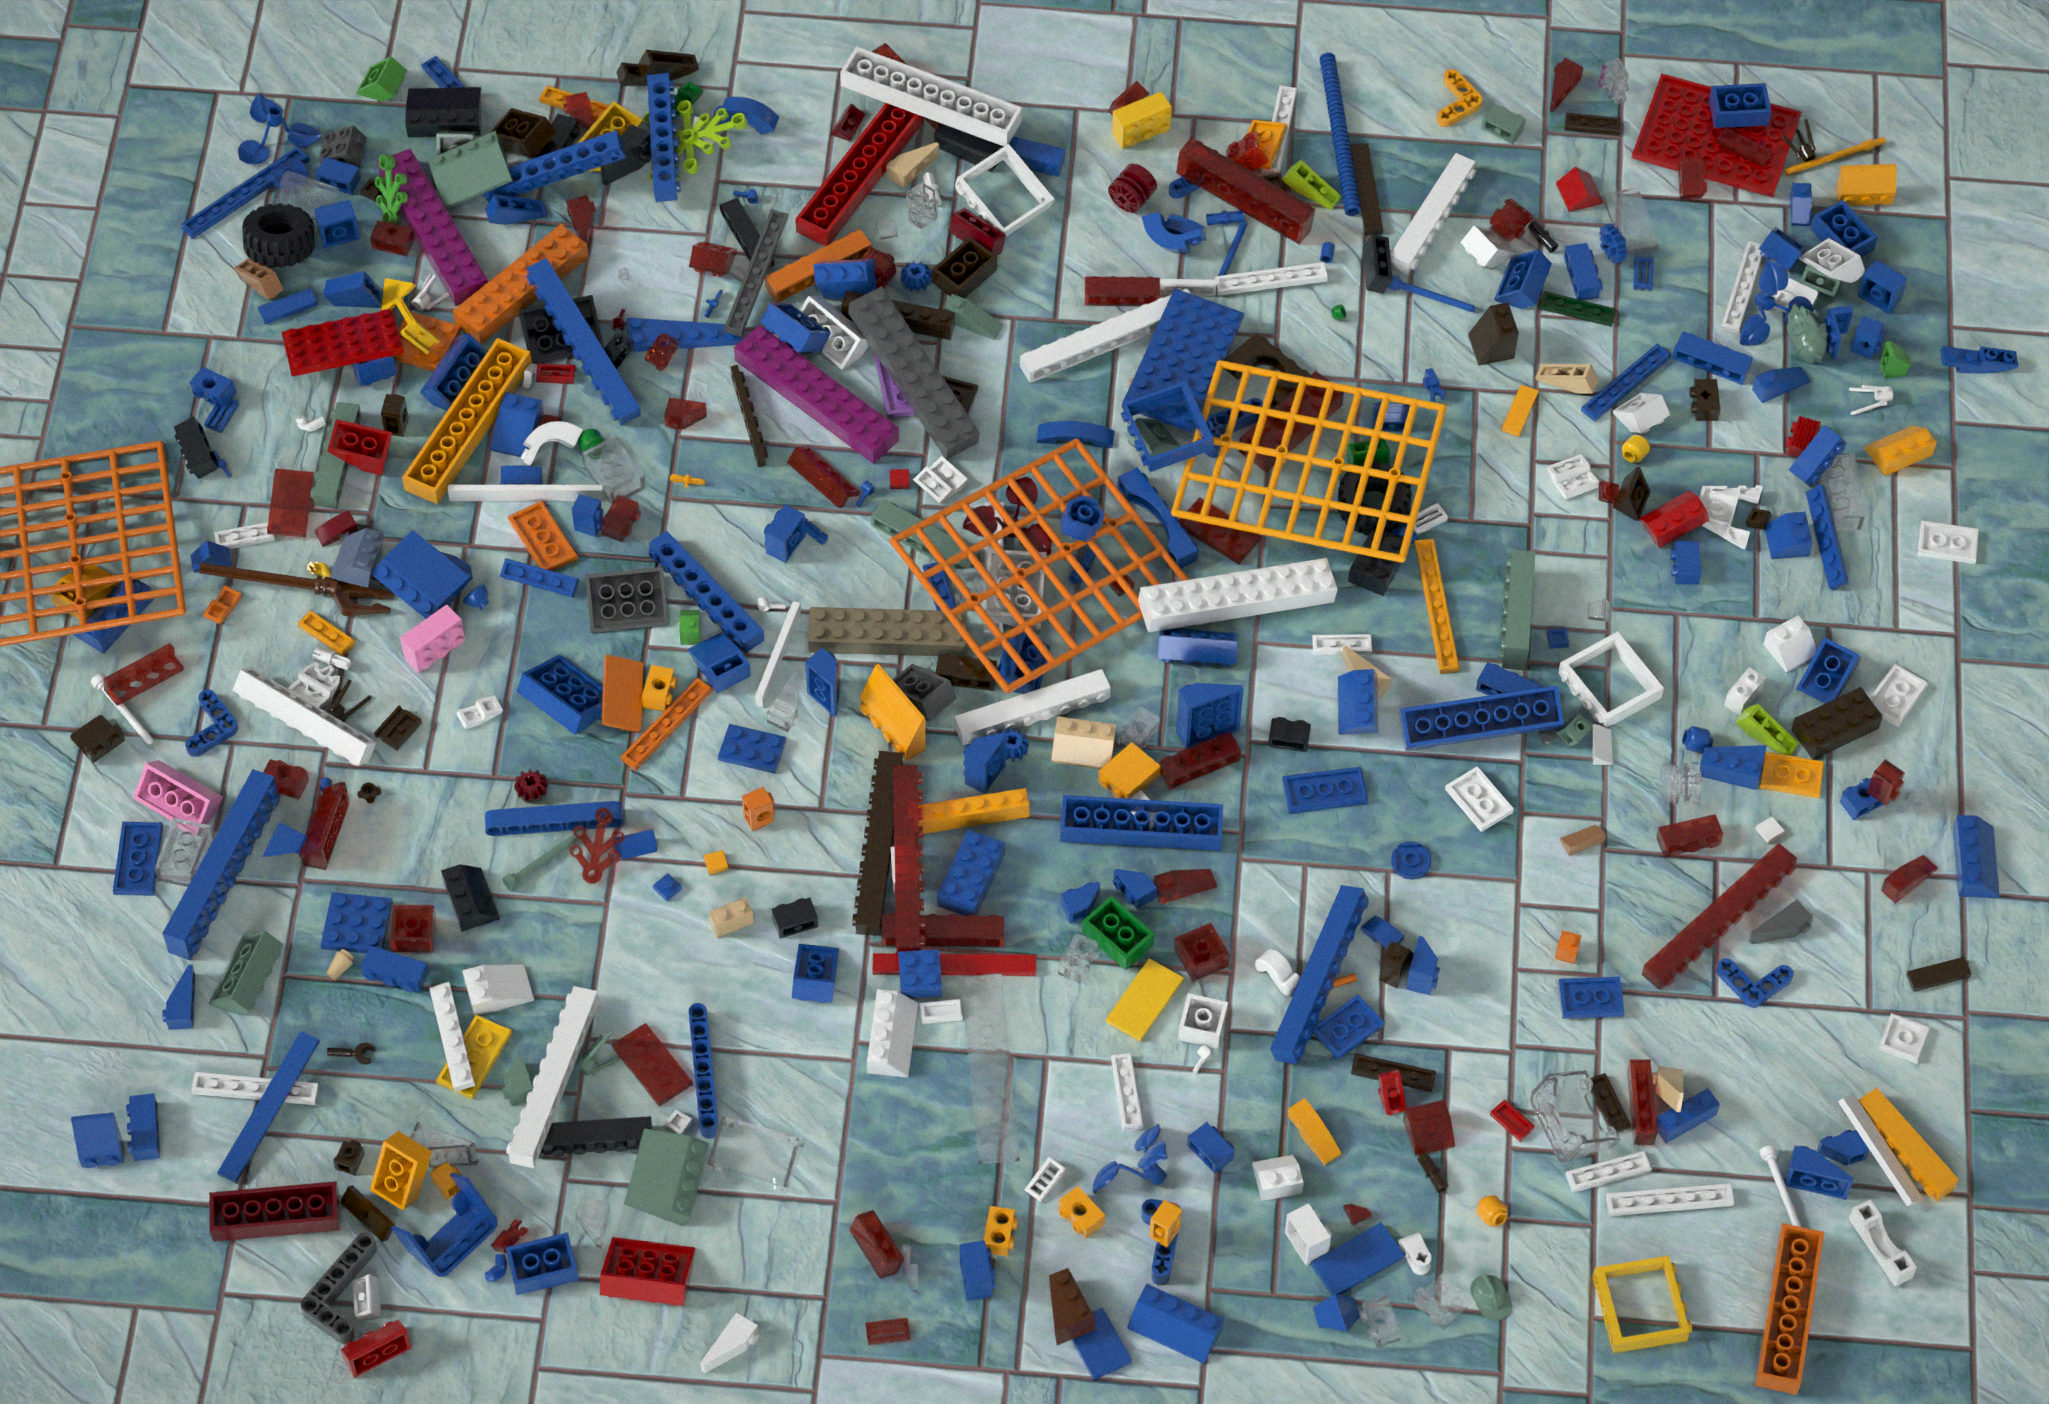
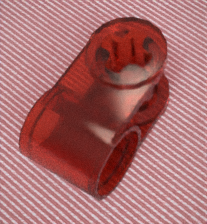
[644,334,679,371]

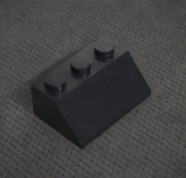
[441,864,500,932]

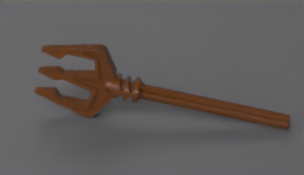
[199,563,394,616]

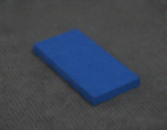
[1282,767,1368,814]
[113,821,163,896]
[1311,1222,1405,1295]

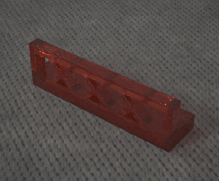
[787,446,861,508]
[103,643,184,706]

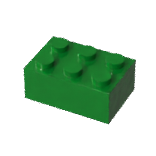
[1082,896,1155,971]

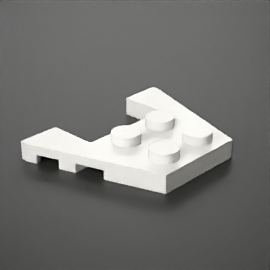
[1699,485,1763,549]

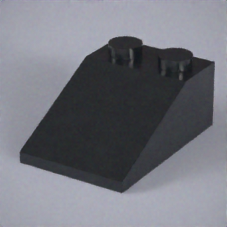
[601,124,652,185]

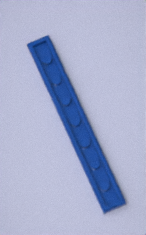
[180,146,310,239]
[217,1031,320,1184]

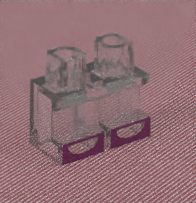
[1599,58,1629,104]

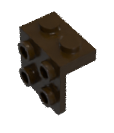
[70,715,125,763]

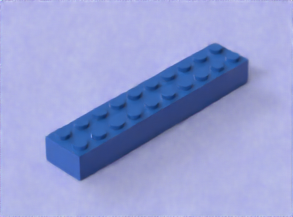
[162,769,280,960]

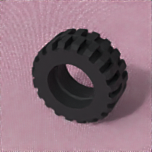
[242,203,315,268]
[1338,461,1412,535]

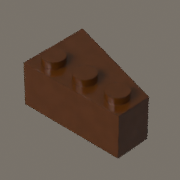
[1049,1268,1096,1346]

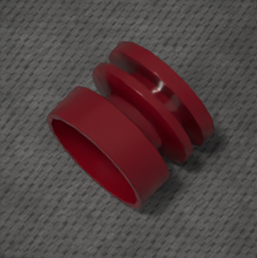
[1108,163,1157,213]

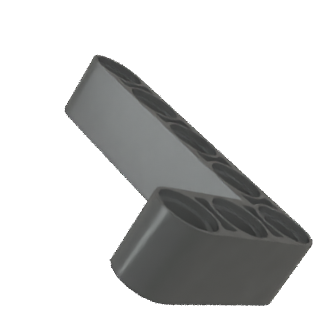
[301,1232,377,1344]

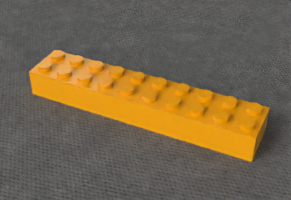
[402,338,532,505]

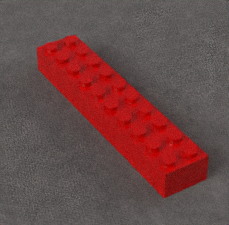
[795,103,924,246]

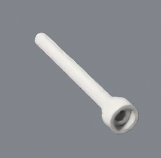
[91,673,154,745]
[1759,1145,1802,1227]

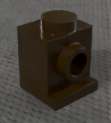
[333,1140,365,1176]

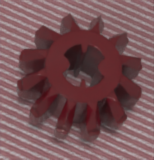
[514,768,548,803]

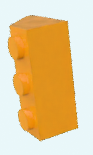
[1835,164,1897,206]
[1864,425,1937,476]

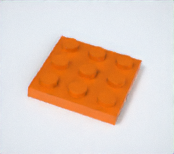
[393,311,461,372]

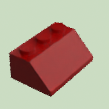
[1639,490,1709,548]
[340,1320,412,1378]

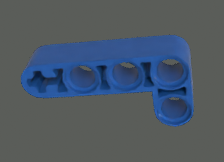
[1196,398,1263,458]
[1141,1199,1181,1285]

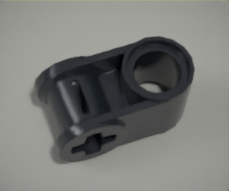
[603,333,633,369]

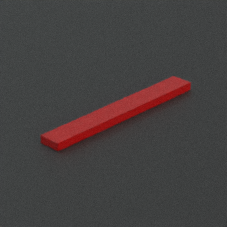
[872,953,1036,976]

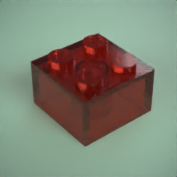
[390,905,436,953]
[1174,923,1230,982]

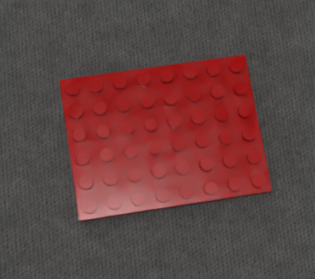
[1632,73,1802,198]

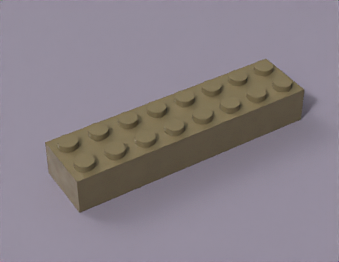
[808,607,967,657]

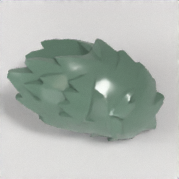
[1787,304,1828,365]

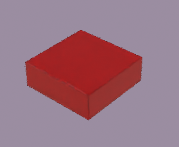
[890,469,909,489]

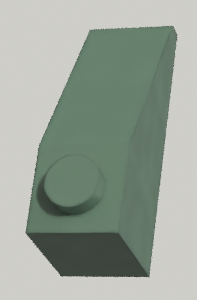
[944,294,1003,340]

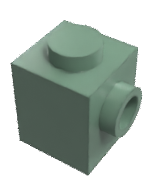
[1556,714,1592,747]

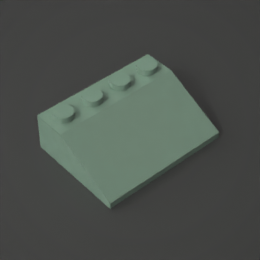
[428,131,512,209]
[624,1129,709,1226]

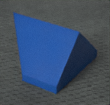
[262,823,308,857]
[1313,1294,1360,1332]

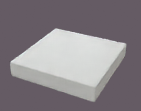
[1878,1013,1930,1064]

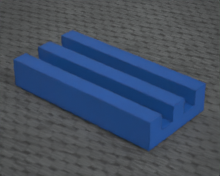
[1633,256,1654,291]
[204,398,240,433]

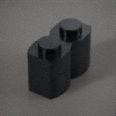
[1268,717,1311,752]

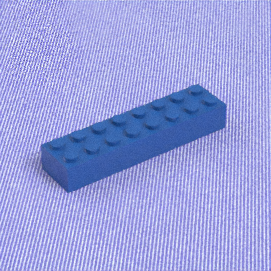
[1399,685,1564,751]
[1060,795,1223,851]

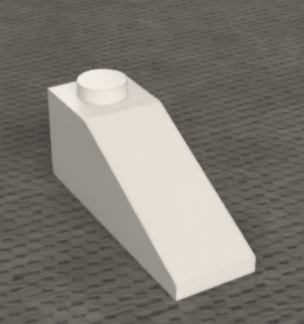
[700,1313,759,1373]

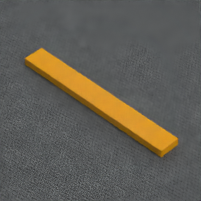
[1414,539,1460,674]

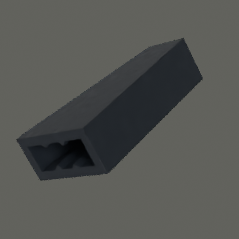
[933,124,1010,173]

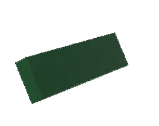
[1539,291,1617,327]

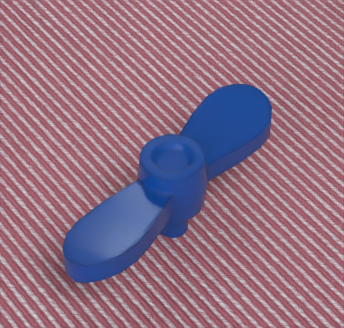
[704,290,723,318]
[212,450,231,477]

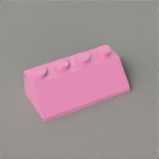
[133,760,223,835]

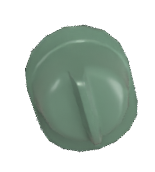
[1470,1273,1512,1321]

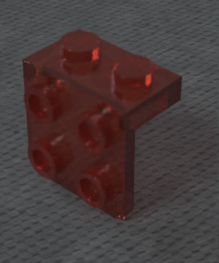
[1226,131,1269,180]

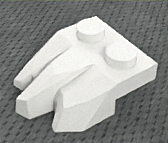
[287,662,340,709]

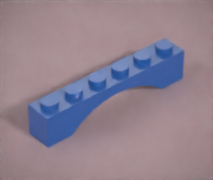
[1117,467,1199,568]

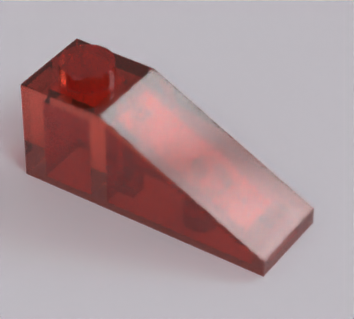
[1549,57,1584,113]
[566,195,596,249]
[1881,855,1938,904]
[1154,869,1217,904]

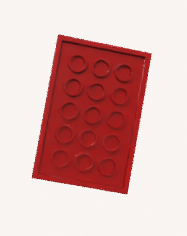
[281,309,404,377]

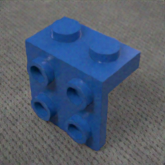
[1825,306,1853,359]

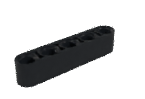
[719,198,775,268]

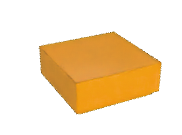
[703,850,729,875]

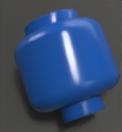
[1682,726,1713,754]

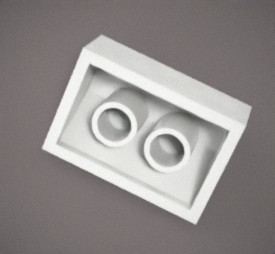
[1799,238,1865,283]

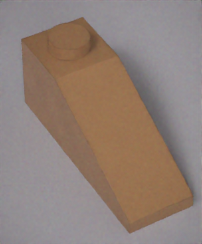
[234,258,284,300]

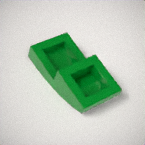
[672,81,703,117]

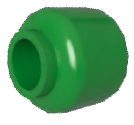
[578,429,605,457]

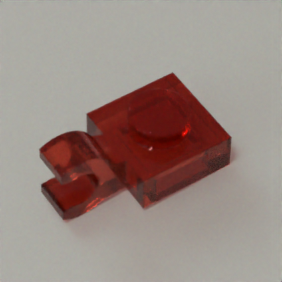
[490,1219,528,1254]

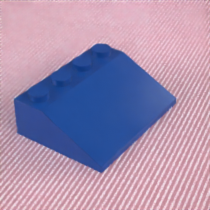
[371,530,471,619]
[517,654,603,734]
[1176,683,1243,750]

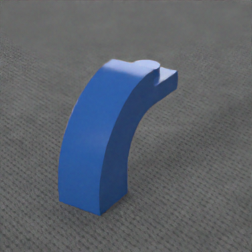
[713,97,779,135]
[1142,212,1207,254]

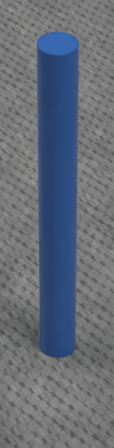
[1218,221,1248,276]

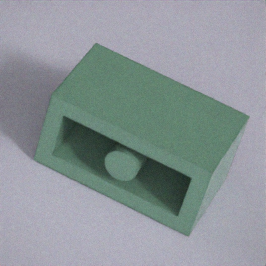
[1481,103,1525,145]
[1800,265,1843,297]

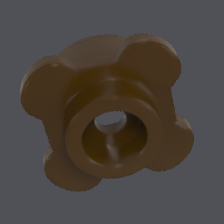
[357,782,381,804]

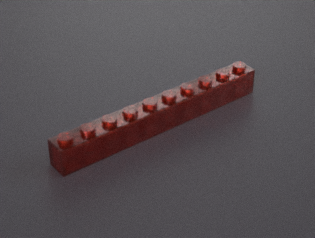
[893,765,925,956]
[1642,843,1797,990]

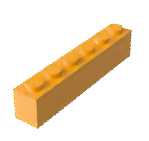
[907,788,1029,836]
[1858,1088,1959,1202]

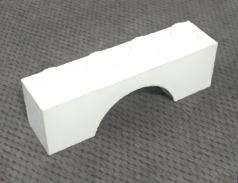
[1849,1199,1917,1287]

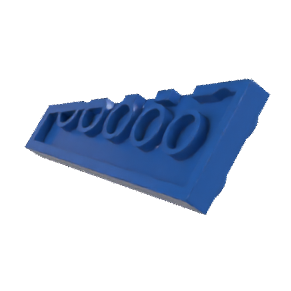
[627,318,741,352]

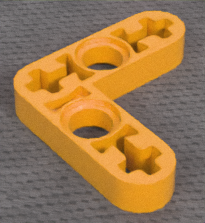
[1437,69,1483,127]

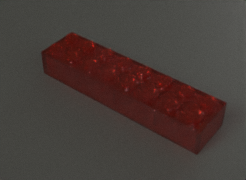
[1176,137,1315,245]

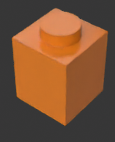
[1555,930,1582,964]

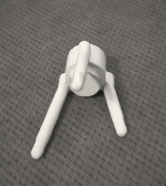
[411,274,449,311]
[1849,385,1893,415]

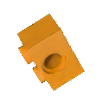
[641,665,678,712]
[1058,1186,1105,1239]
[1149,1200,1182,1247]

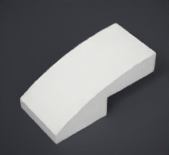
[457,695,503,730]

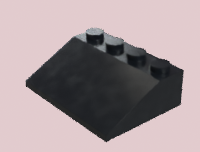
[405,87,482,137]
[518,295,604,364]

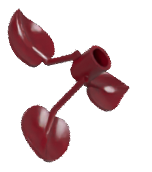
[963,477,1052,555]

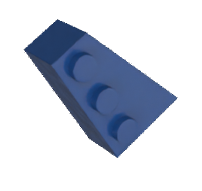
[1697,745,1767,790]

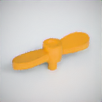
[670,474,706,488]

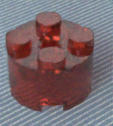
[1489,199,1533,242]
[861,248,897,289]

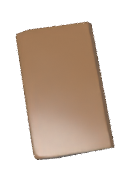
[1560,825,1606,855]

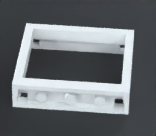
[955,144,1054,237]
[1558,631,1664,728]

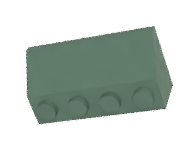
[209,931,283,1015]

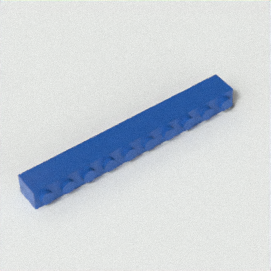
[526,258,640,426]
[1270,885,1369,1064]

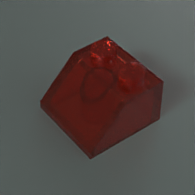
[689,241,737,277]
[1403,1100,1455,1156]

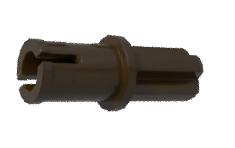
[1417,1153,1449,1193]

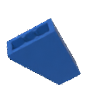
[324,271,383,308]

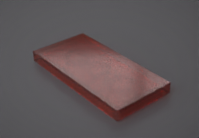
[267,468,314,537]
[1178,497,1262,565]
[612,1023,693,1107]

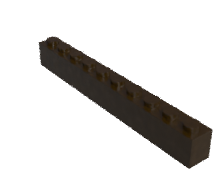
[852,751,903,936]

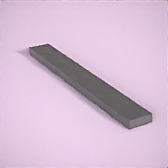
[724,209,789,337]

